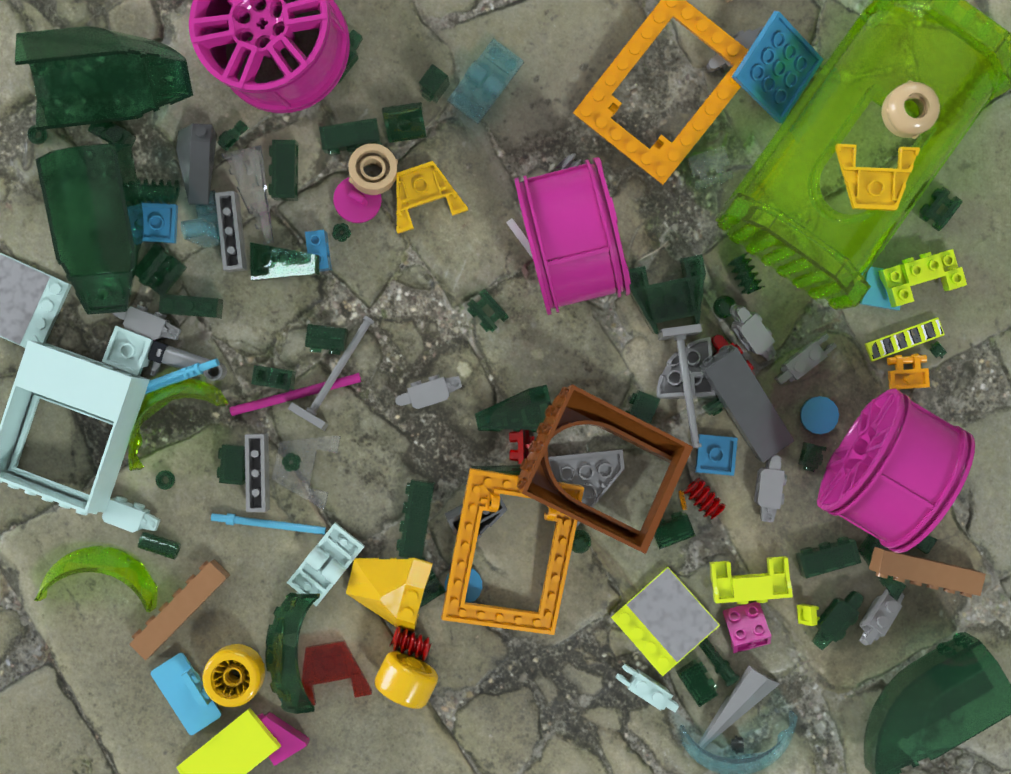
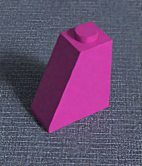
[257,712,310,766]

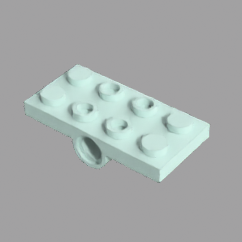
[287,522,365,607]

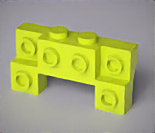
[878,249,967,307]
[709,556,793,604]

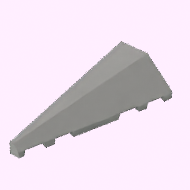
[698,665,780,748]

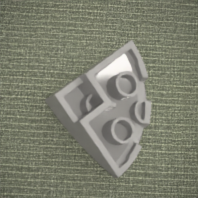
[657,337,716,399]

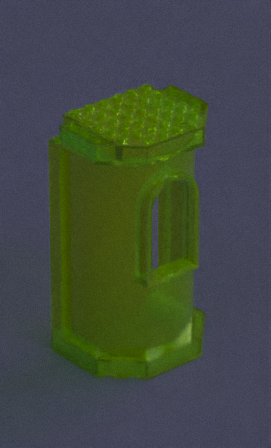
[715,0,1011,310]

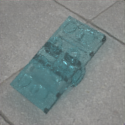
[447,38,524,124]

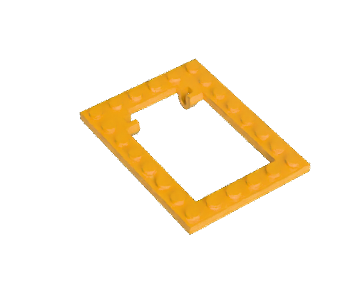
[573,0,749,185]
[441,468,584,635]

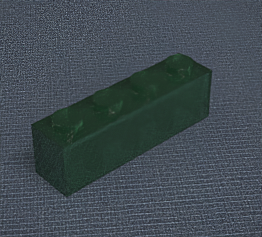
[396,479,435,560]

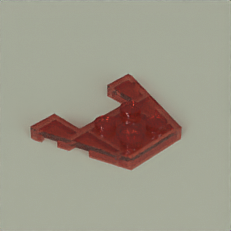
[298,640,373,708]

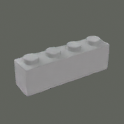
[215,191,247,272]
[245,433,270,512]

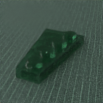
[250,242,319,281]

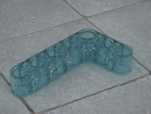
[180,190,220,248]

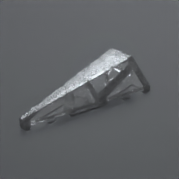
[222,145,274,245]

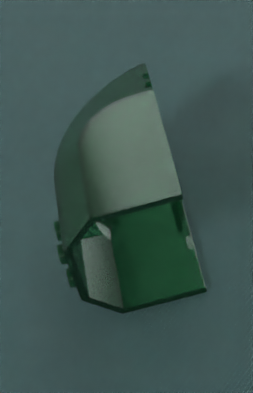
[15,27,193,131]
[35,143,144,315]
[864,632,1011,774]

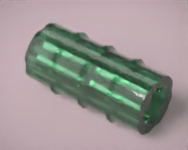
[138,532,181,560]

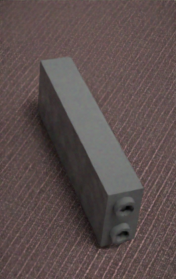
[699,344,794,463]

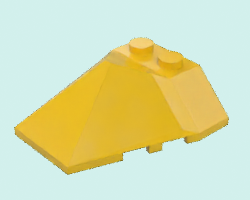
[346,558,433,632]

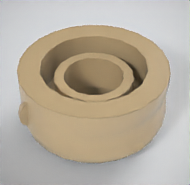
[881,80,940,139]
[348,144,398,195]

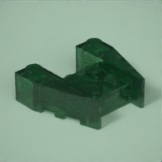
[628,254,706,334]

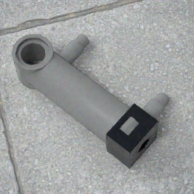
[148,341,227,392]

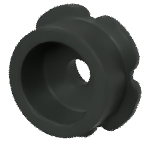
[731,735,744,755]

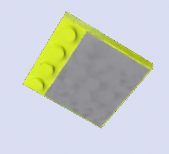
[611,567,720,676]

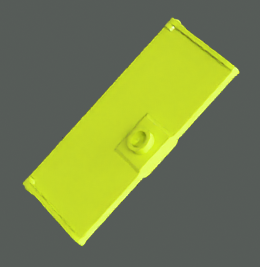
[176,708,281,774]

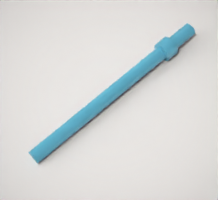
[211,513,326,535]

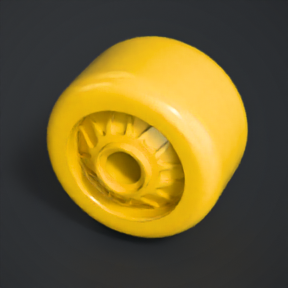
[202,644,265,707]
[374,651,438,709]

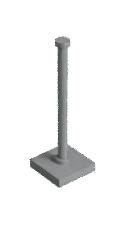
[288,316,374,431]
[658,324,702,448]

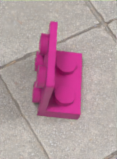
[723,602,772,653]

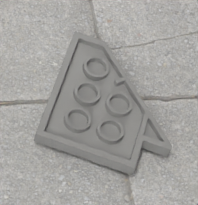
[548,449,625,528]

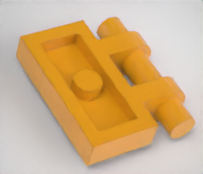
[887,353,930,390]

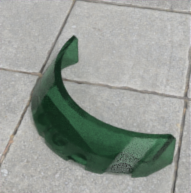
[265,593,320,714]

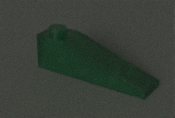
[475,385,552,432]

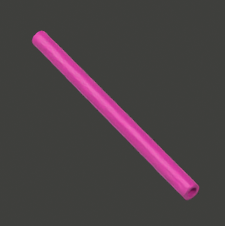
[229,373,362,416]

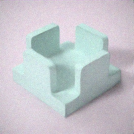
[102,326,154,376]

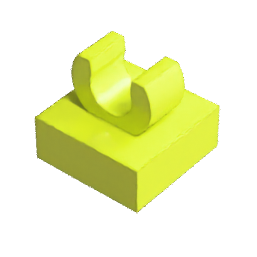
[797,603,820,626]

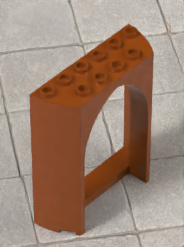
[517,384,693,554]

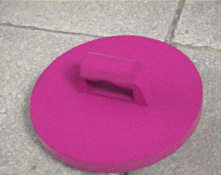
[333,177,382,223]

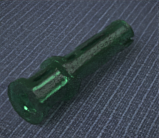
[698,638,740,687]

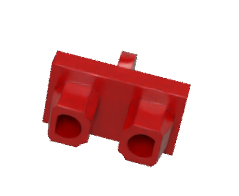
[509,428,535,464]

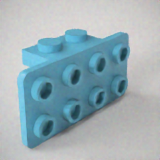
[151,653,222,735]

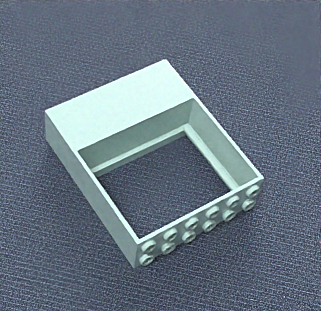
[0,340,150,515]

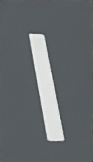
[506,218,533,259]

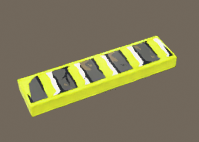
[865,317,945,361]

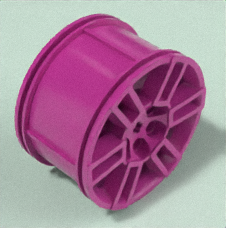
[189,0,350,113]
[514,157,631,315]
[817,388,975,553]

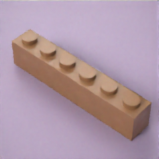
[869,547,986,598]
[129,559,230,661]

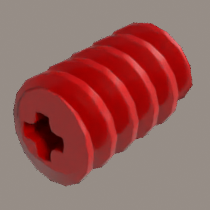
[683,478,726,520]
[389,626,432,662]

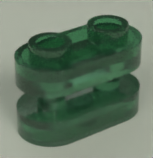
[919,187,962,231]
[467,289,509,333]

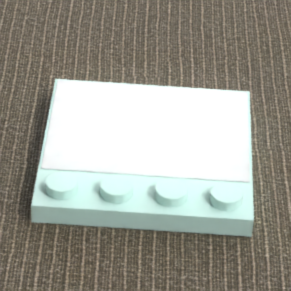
[0,253,72,348]

